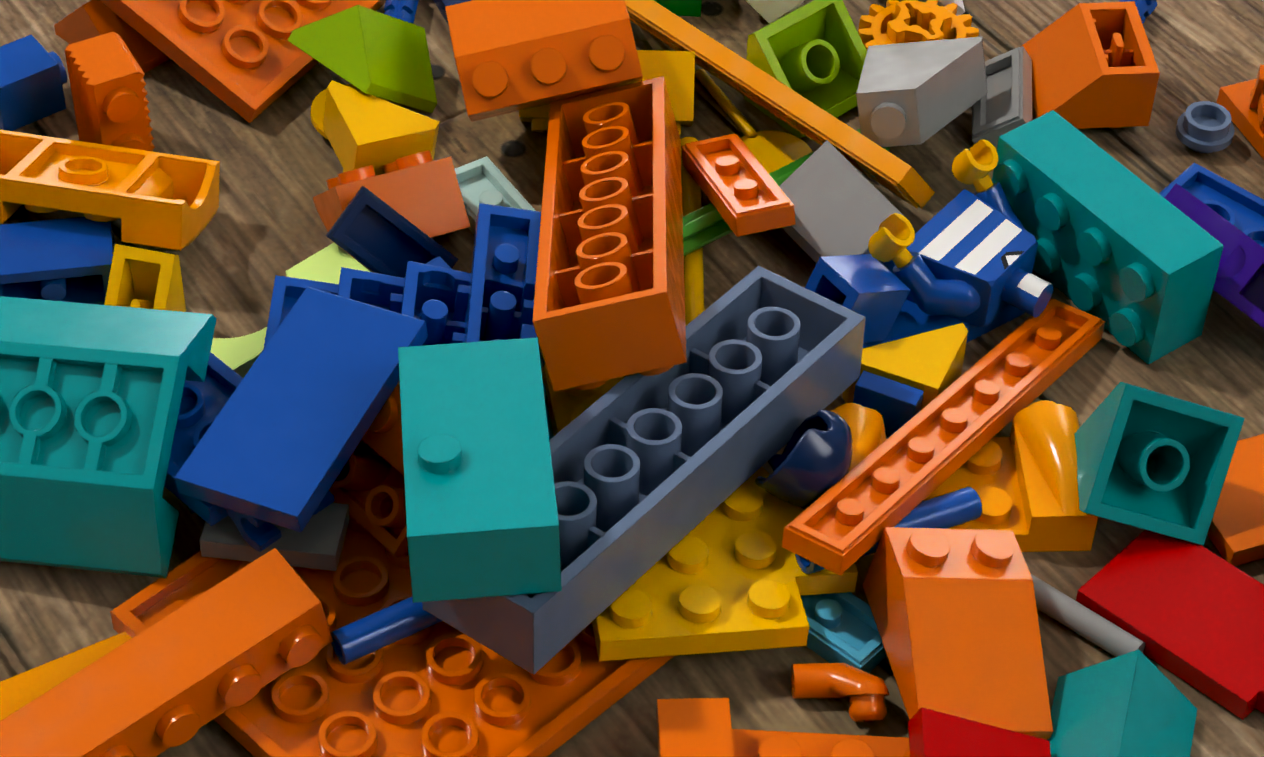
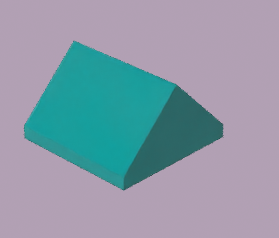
[1074,381,1245,546]
[1047,649,1198,757]

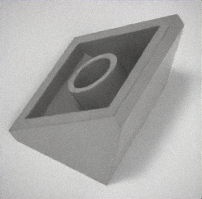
[779,140,917,263]

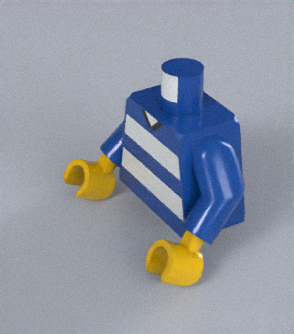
[868,139,1053,327]

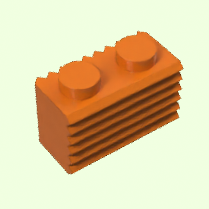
[65,32,155,152]

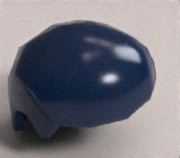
[755,410,853,507]

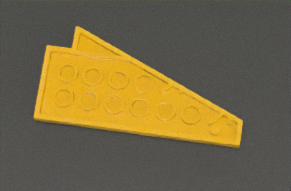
[541,364,858,661]

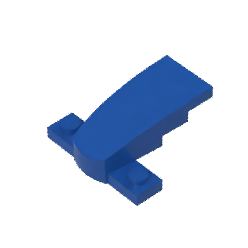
[264,203,545,369]

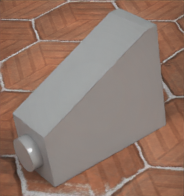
[856,36,987,147]

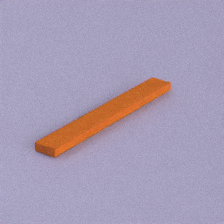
[781,298,1105,575]

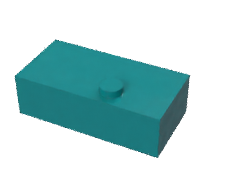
[398,337,562,603]

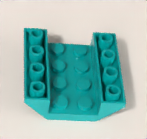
[0,296,217,578]

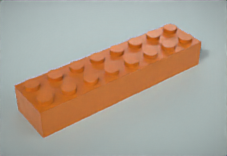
[532,76,687,392]

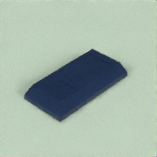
[326,186,459,278]

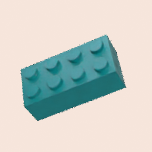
[992,110,1224,365]

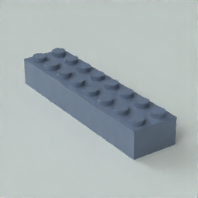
[422,265,866,675]

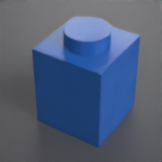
[0,34,68,131]
[805,254,910,343]

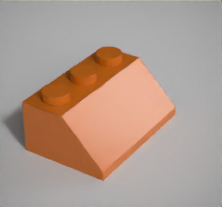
[445,0,643,122]

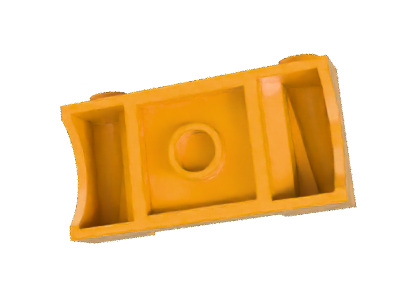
[0,129,220,251]
[830,400,1098,555]

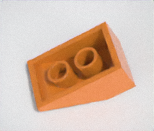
[863,527,1053,740]

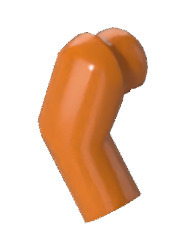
[791,663,890,722]

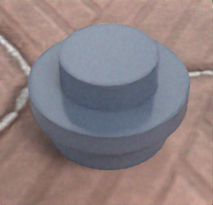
[1176,101,1235,153]

